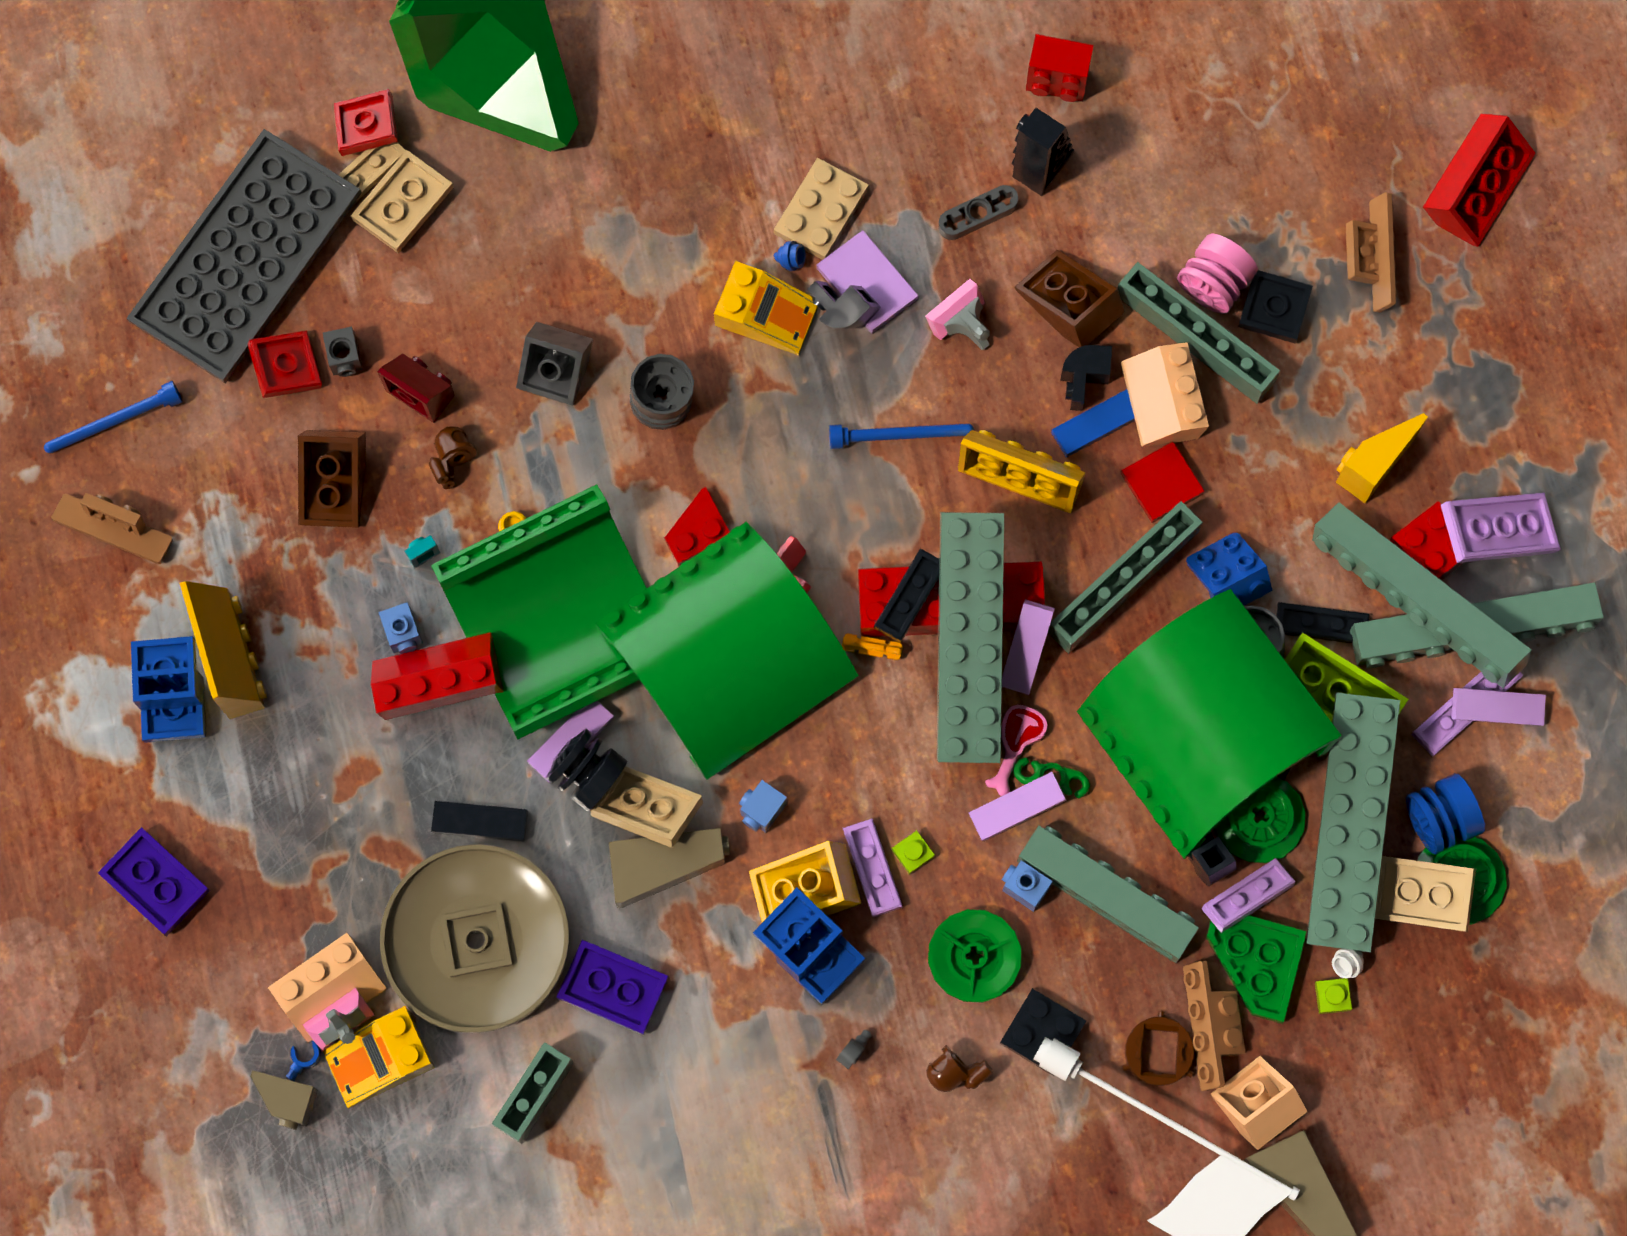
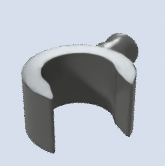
[836,1030,872,1070]

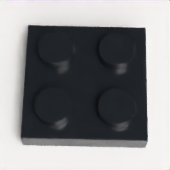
[1238,270,1313,344]
[1000,988,1086,1076]

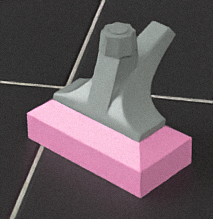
[925,279,990,350]
[303,988,374,1051]

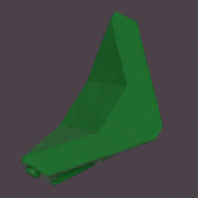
[389,0,579,152]

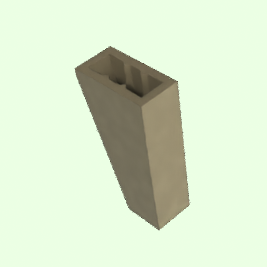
[609,828,730,909]
[1243,1130,1357,1236]

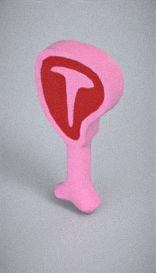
[985,705,1048,796]

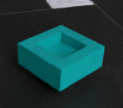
[405,535,440,569]

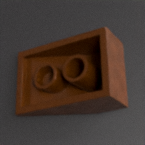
[1015,250,1125,347]
[298,430,366,528]

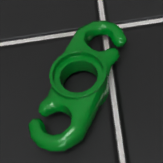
[1013,757,1090,799]

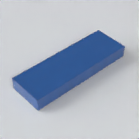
[1051,389,1135,458]

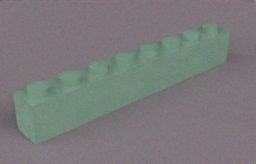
[1312,502,1532,689]
[1350,583,1604,668]

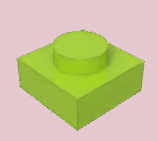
[891,830,935,875]
[1315,978,1352,1014]

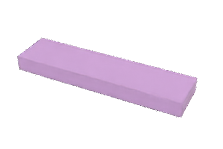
[1411,672,1523,757]

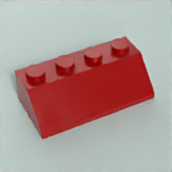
[1423,114,1536,247]
[371,632,504,720]

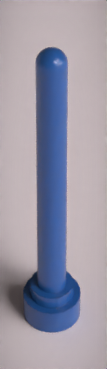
[44,380,183,453]
[829,424,974,449]

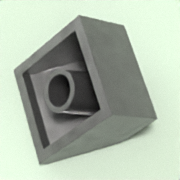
[516,322,593,406]

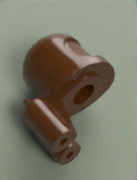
[429,426,477,489]
[926,1045,993,1092]

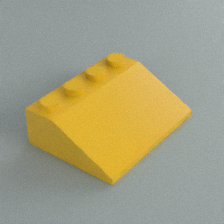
[958,430,1086,513]
[180,581,267,719]

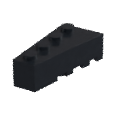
[1012,108,1075,196]

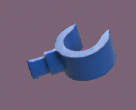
[286,1041,321,1081]

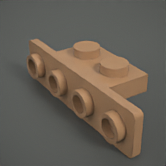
[1346,192,1397,313]
[51,493,173,564]
[1183,961,1246,1091]

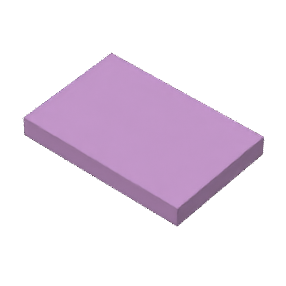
[816,230,918,334]

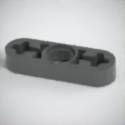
[938,185,1018,240]

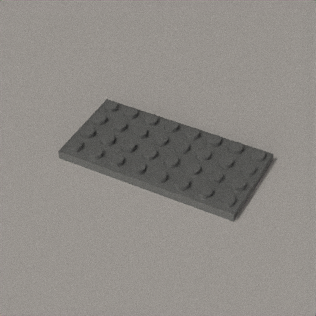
[126,129,362,384]

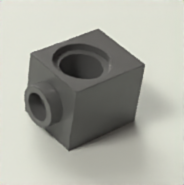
[323,326,363,377]

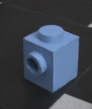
[378,602,423,654]
[739,780,788,833]
[1002,860,1053,912]

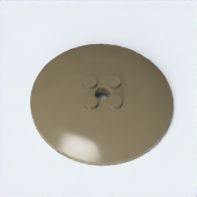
[380,845,569,1033]

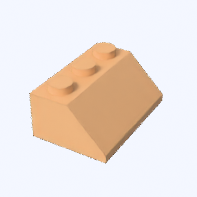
[1121,342,1209,447]
[268,933,387,1044]

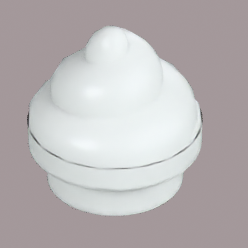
[1332,948,1364,979]

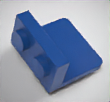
[1186,533,1273,606]

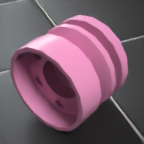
[1177,234,1258,314]

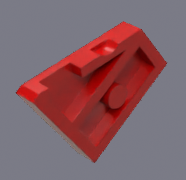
[664,487,730,567]

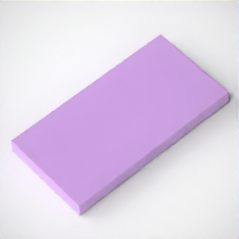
[1441,493,1561,563]

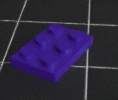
[98,827,210,937]
[557,939,669,1035]

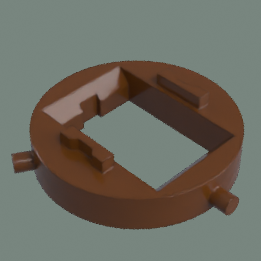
[1121,1011,1194,1086]

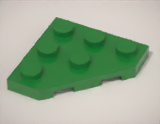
[1206,915,1307,1024]

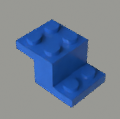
[131,636,206,743]
[753,887,865,1005]

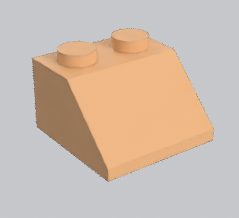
[1211,1056,1308,1150]

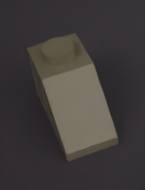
[250,1070,318,1130]

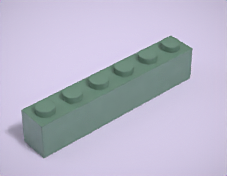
[1118,262,1280,404]
[1048,501,1203,654]
[1017,826,1199,963]

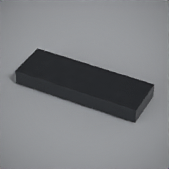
[874,548,939,643]
[1276,602,1370,643]
[431,801,528,842]

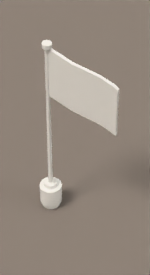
[1033,1037,1300,1236]

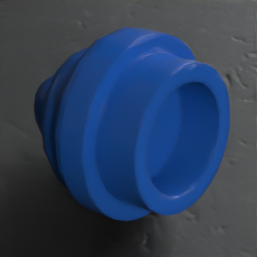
[773,241,806,271]

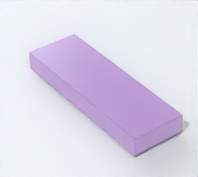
[1002,600,1055,695]
[1452,688,1546,726]
[527,701,614,784]
[969,772,1067,841]
[843,819,902,917]
[1202,858,1296,933]

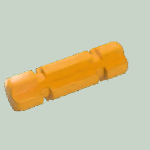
[842,633,902,660]

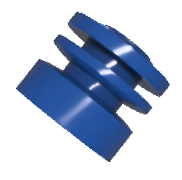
[1405,773,1485,855]

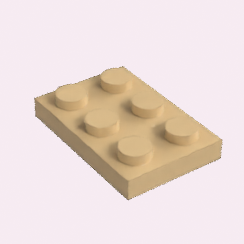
[351,150,454,253]
[774,158,869,260]
[590,766,703,848]
[1375,856,1476,932]

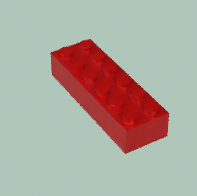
[858,561,1045,637]

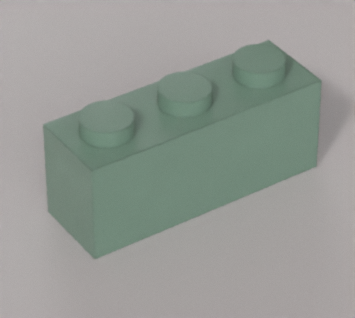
[492,1042,574,1144]

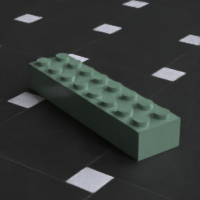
[936,512,1004,763]
[1306,693,1400,952]

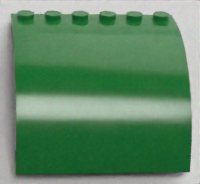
[431,484,647,740]
[595,522,859,780]
[1077,589,1342,859]

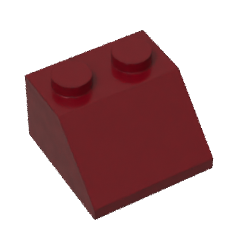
[378,354,455,423]

